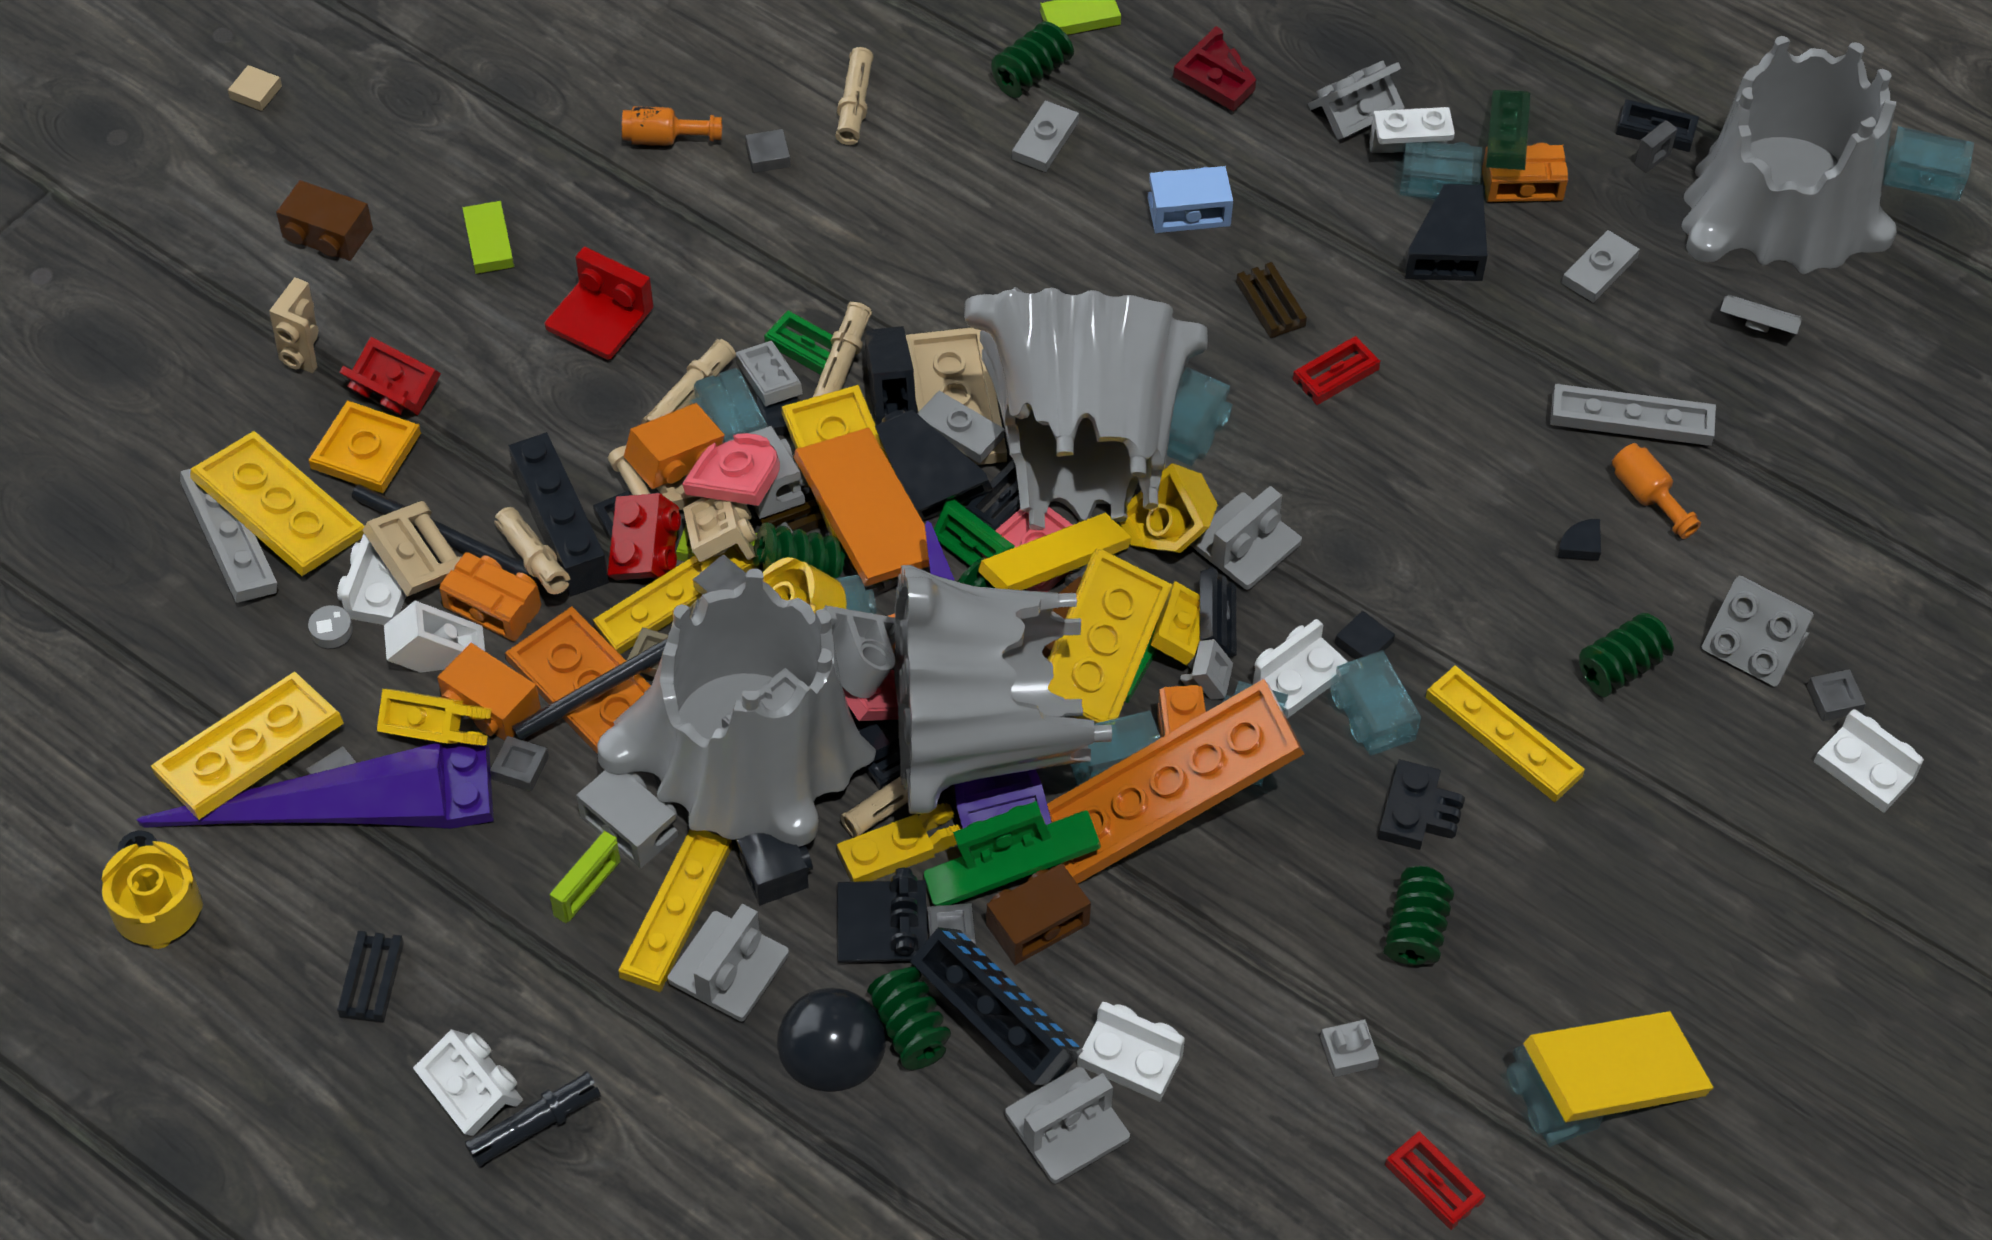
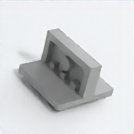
[1307,60,1405,140]
[1190,486,1302,590]
[1702,576,1814,686]
[668,904,789,1021]
[1005,1066,1130,1184]

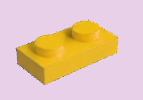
[1151,581,1200,665]

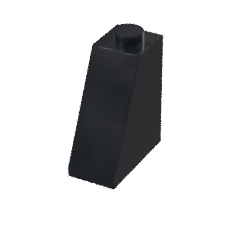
[1405,184,1488,281]
[864,326,917,426]
[875,410,993,521]

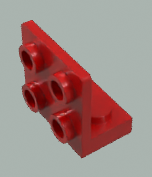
[545,246,654,360]

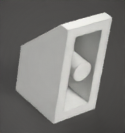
[384,601,485,673]

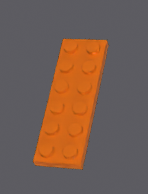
[1047,679,1305,884]

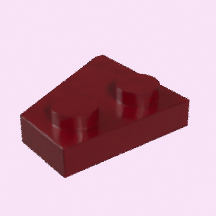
[1173,26,1256,112]

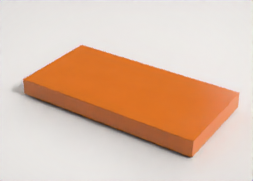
[794,427,929,587]
[505,606,651,754]

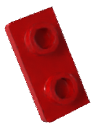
[339,337,441,415]
[607,493,681,580]

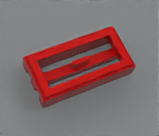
[1292,336,1381,405]
[1385,1131,1486,1230]

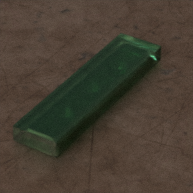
[1486,90,1531,170]

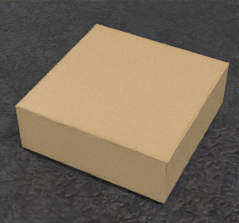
[228,65,282,111]

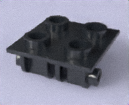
[838,867,927,963]

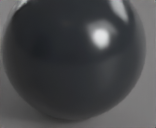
[777,988,886,1092]

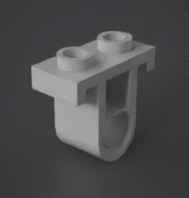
[823,605,895,698]

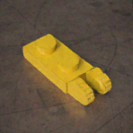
[377,689,491,746]
[836,803,962,882]

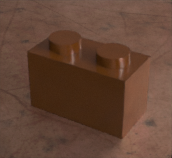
[276,180,373,261]
[986,863,1091,966]

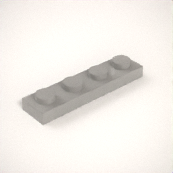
[1550,384,1716,446]
[180,469,277,603]

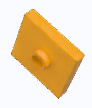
[309,400,421,493]

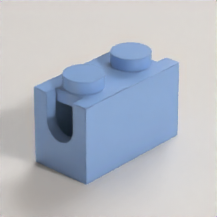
[1148,166,1233,233]

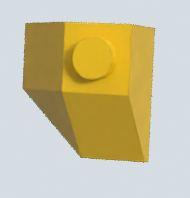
[1120,463,1218,553]

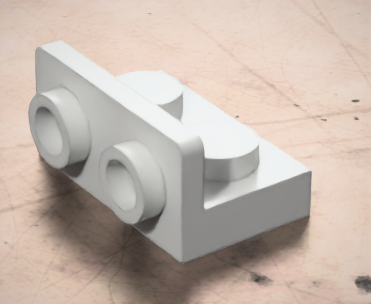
[1369,107,1455,153]
[337,534,406,625]
[1253,619,1350,719]
[1814,709,1924,813]
[1077,1002,1185,1102]
[413,1029,523,1136]

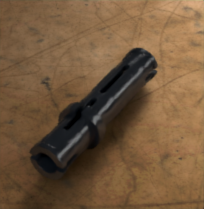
[465,1071,601,1168]

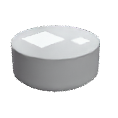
[308,605,353,648]

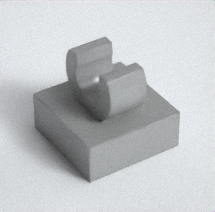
[1180,639,1233,700]
[1320,1019,1379,1077]

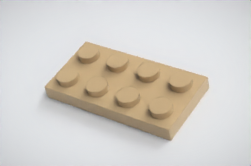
[906,328,1007,465]

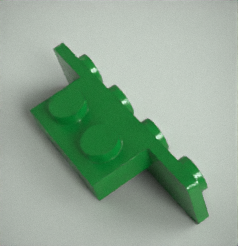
[924,801,1101,906]

